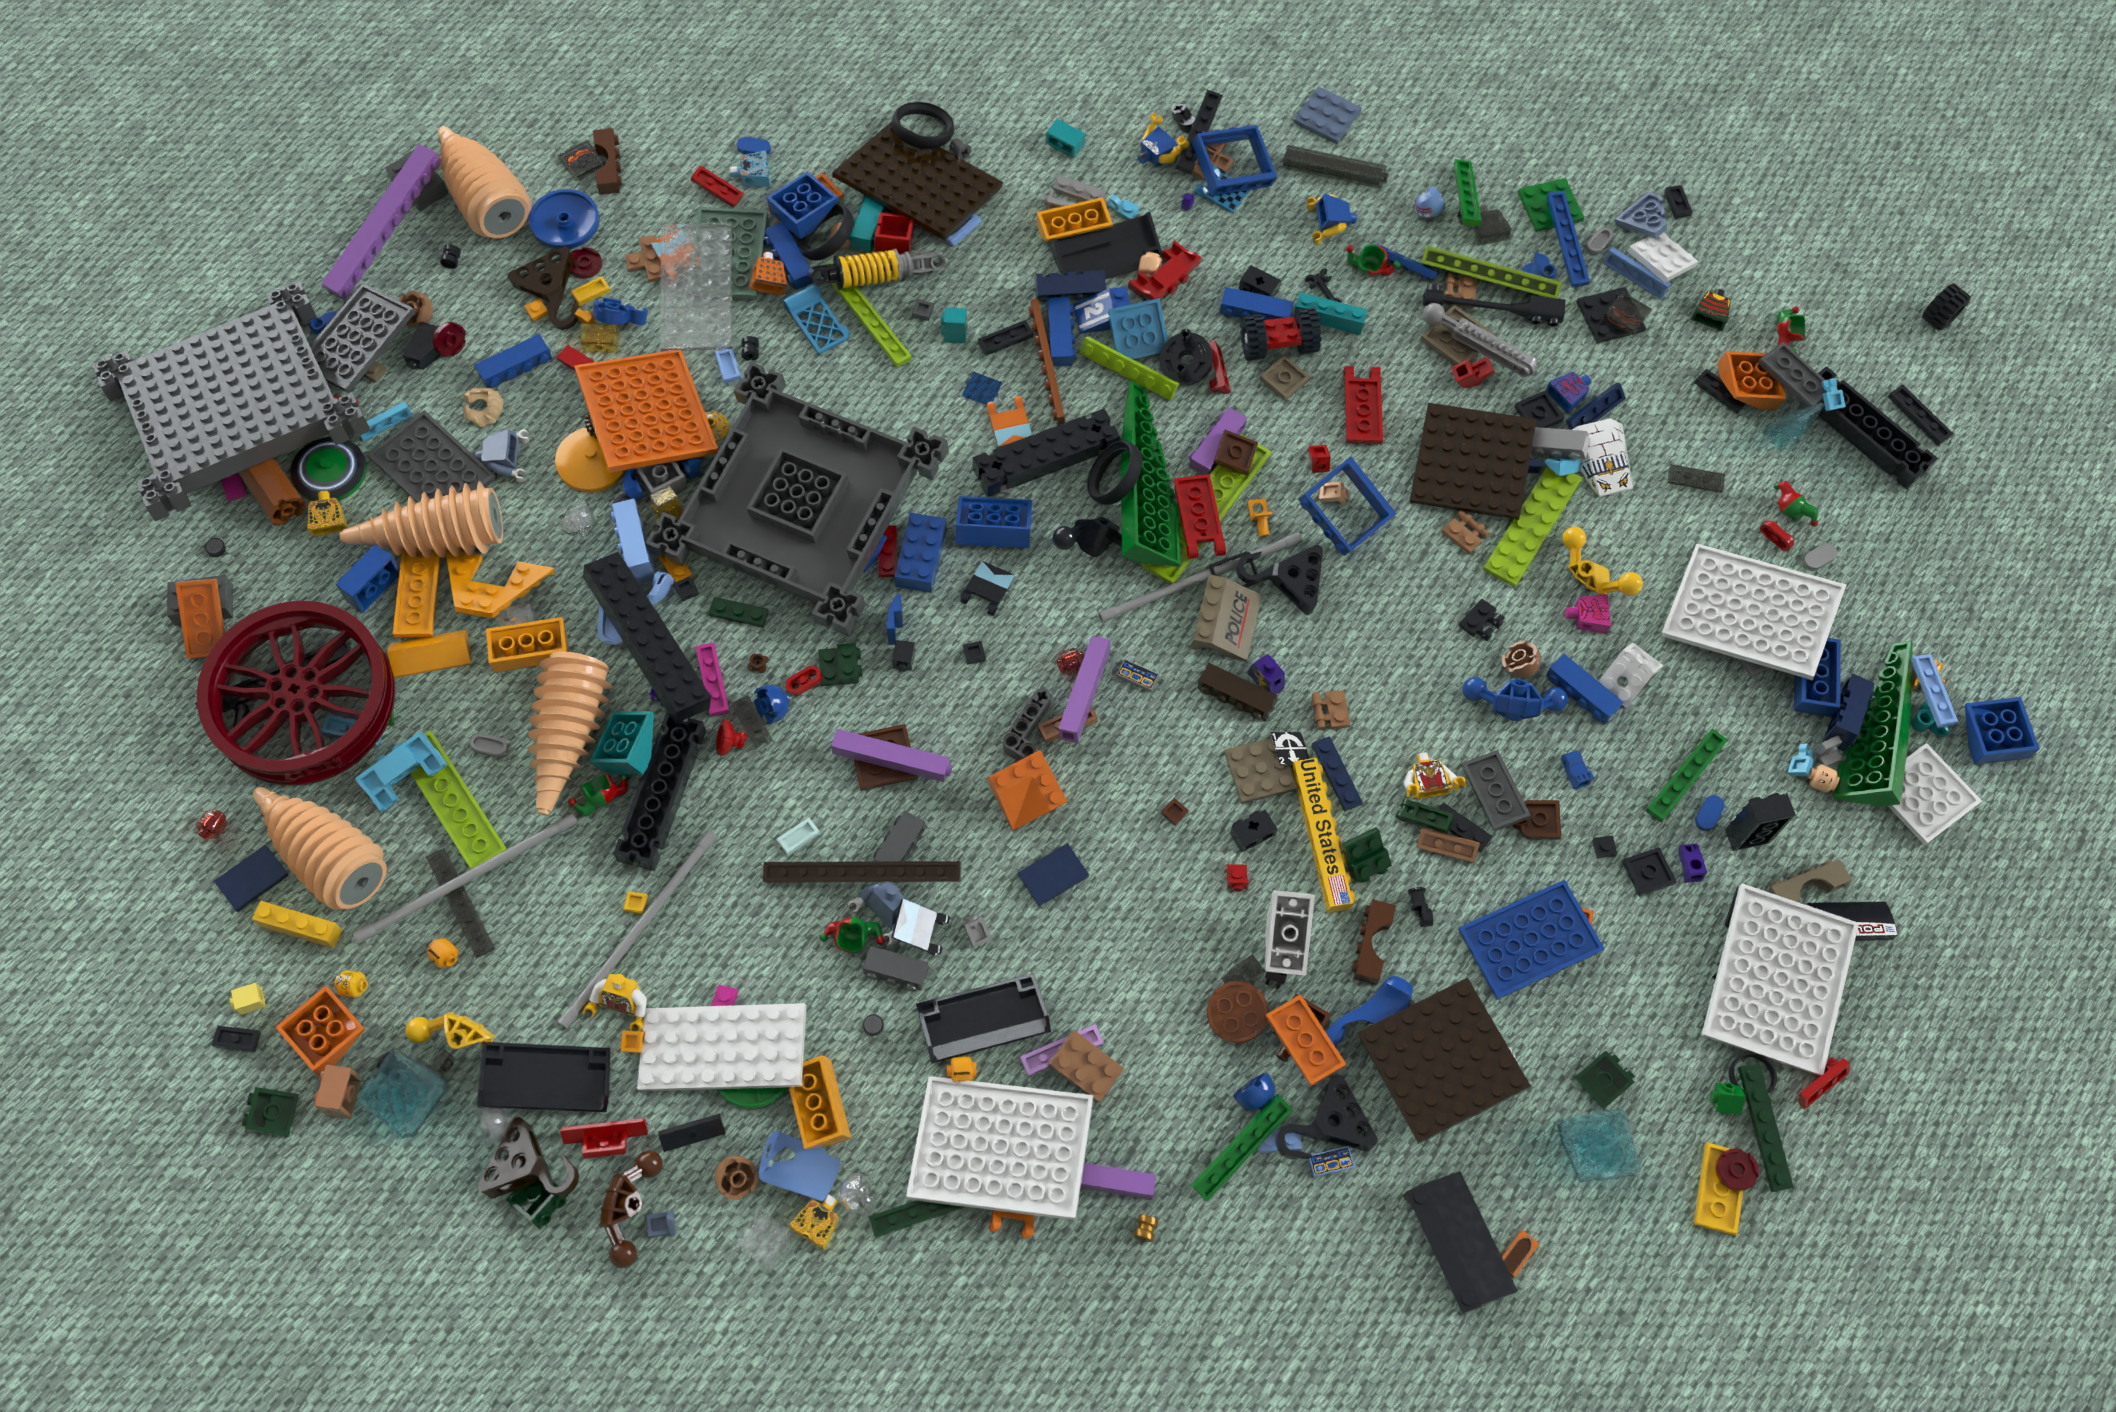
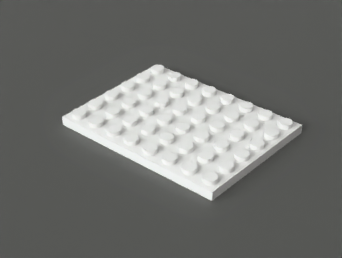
[1661,544,1846,680]
[1701,884,1859,1077]
[906,1076,1094,1220]

